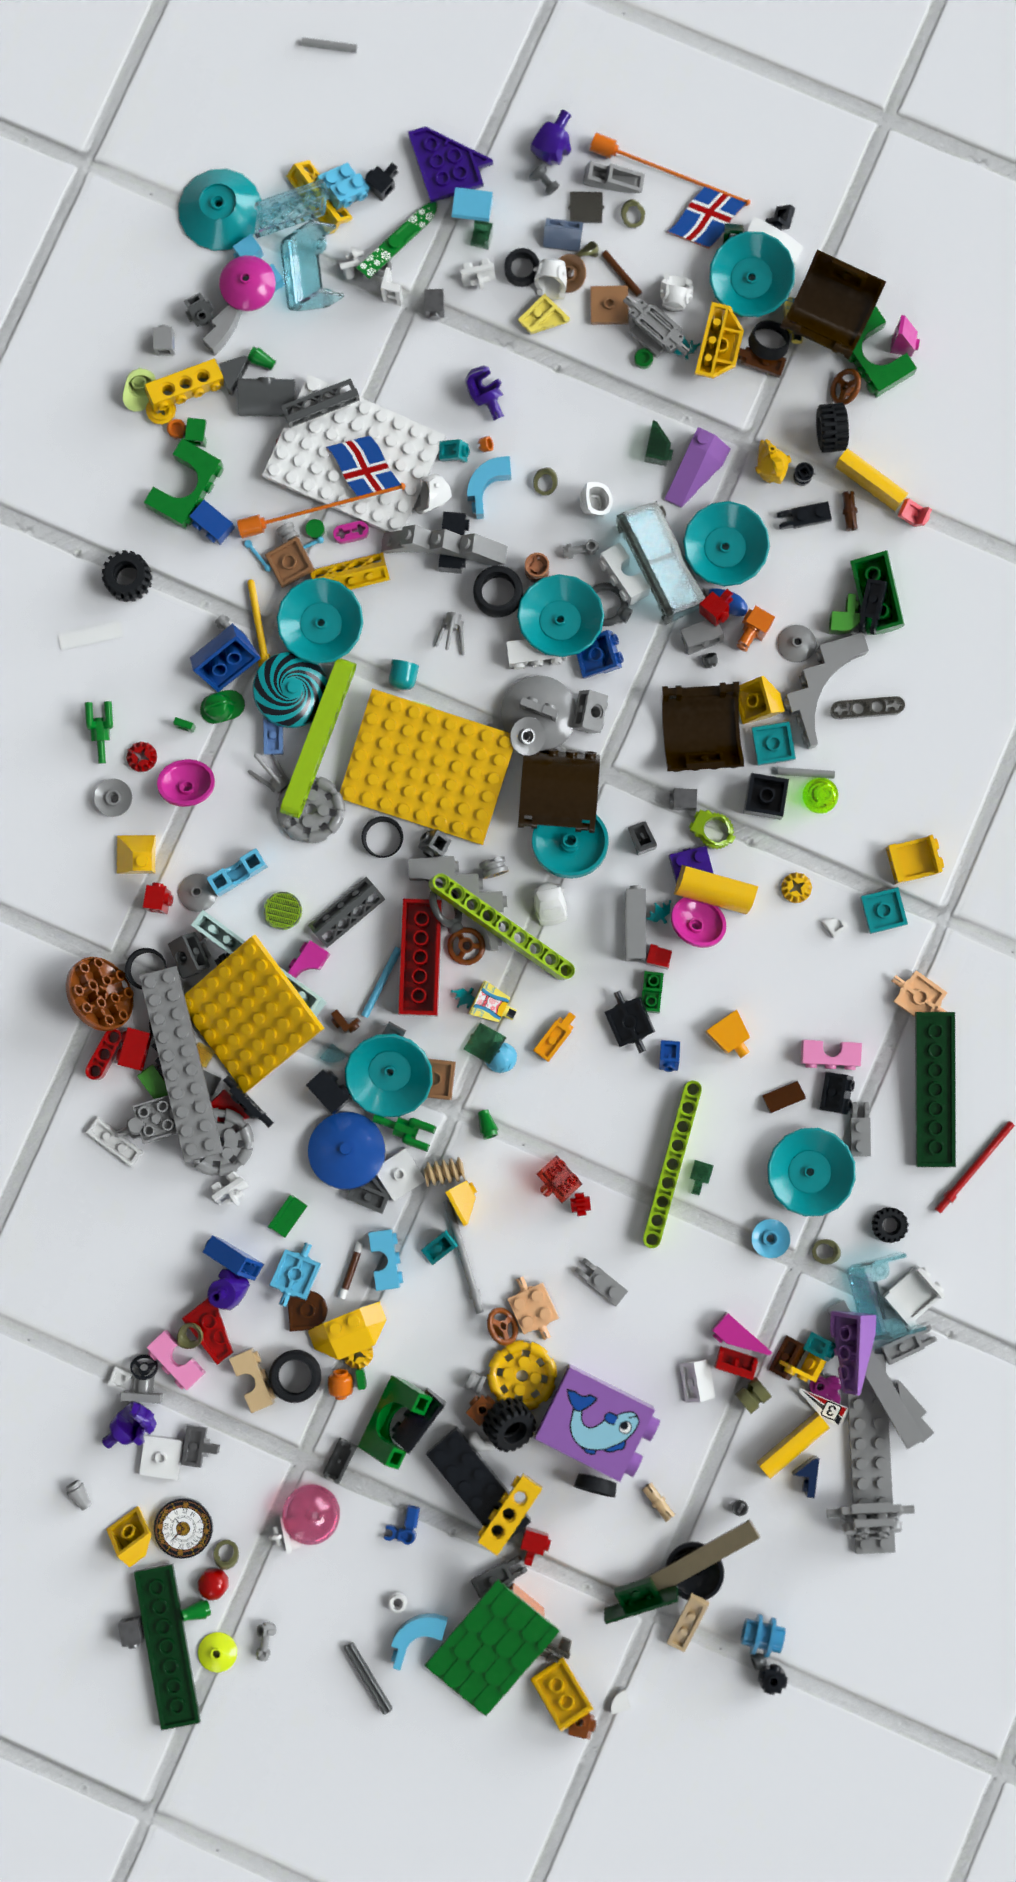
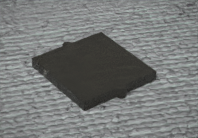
[568,192,604,223]

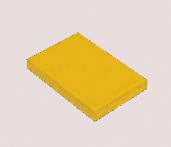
[530,1657,594,1732]

